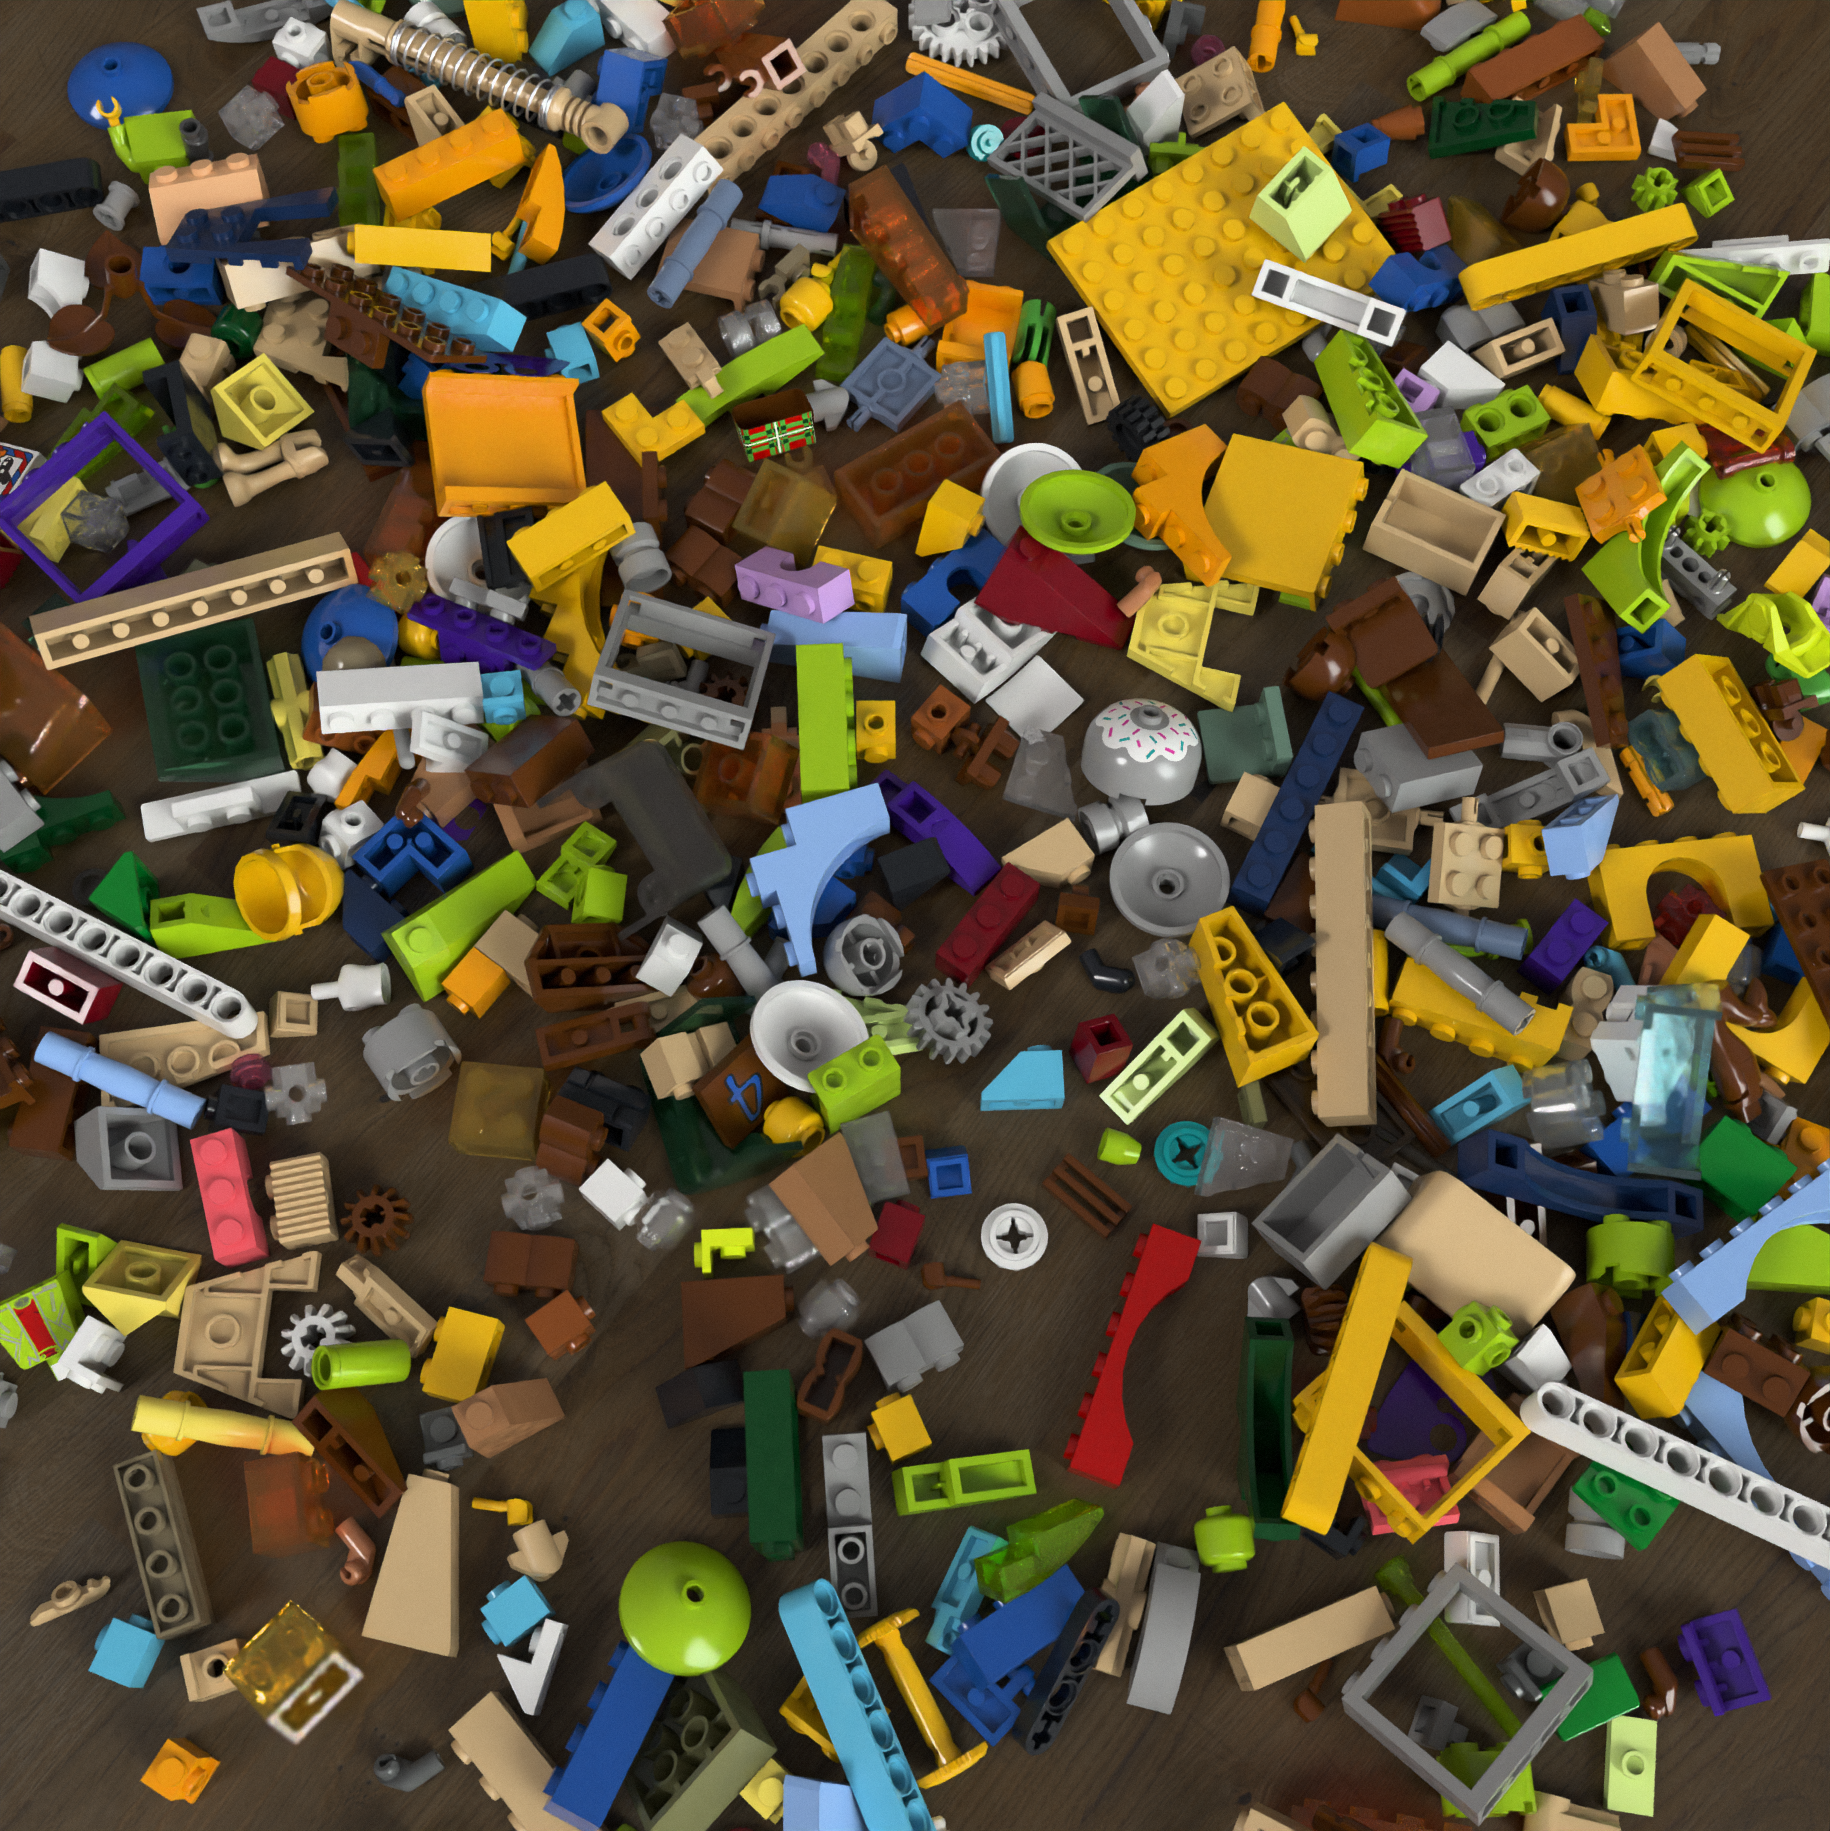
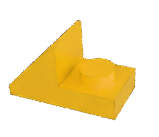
[1763,528,1830,598]

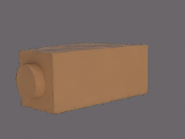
[1595,21,1707,121]
[411,724,495,829]
[769,1132,878,1266]
[451,1378,566,1458]

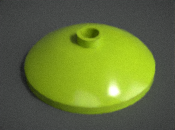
[1698,445,1811,548]
[1019,469,1136,555]
[619,1541,751,1676]

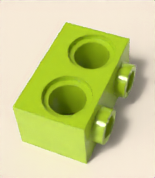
[1456,384,1551,464]

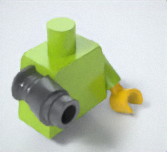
[96,96,213,185]

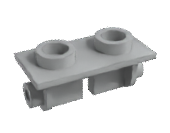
[105,457,191,518]

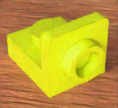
[694,1228,755,1278]

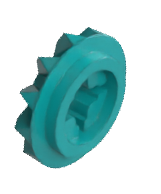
[1153,1121,1220,1188]

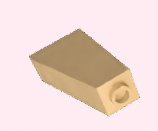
[361,1469,459,1657]
[1224,1585,1395,1691]

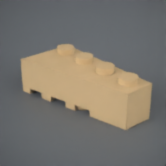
[215,223,381,312]

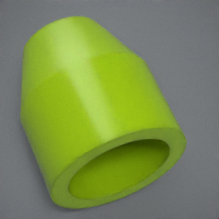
[1097,1127,1142,1165]

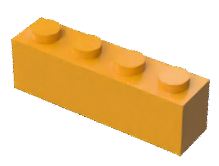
[372,108,525,223]

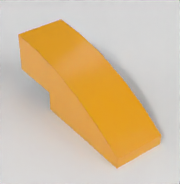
[515,143,565,265]

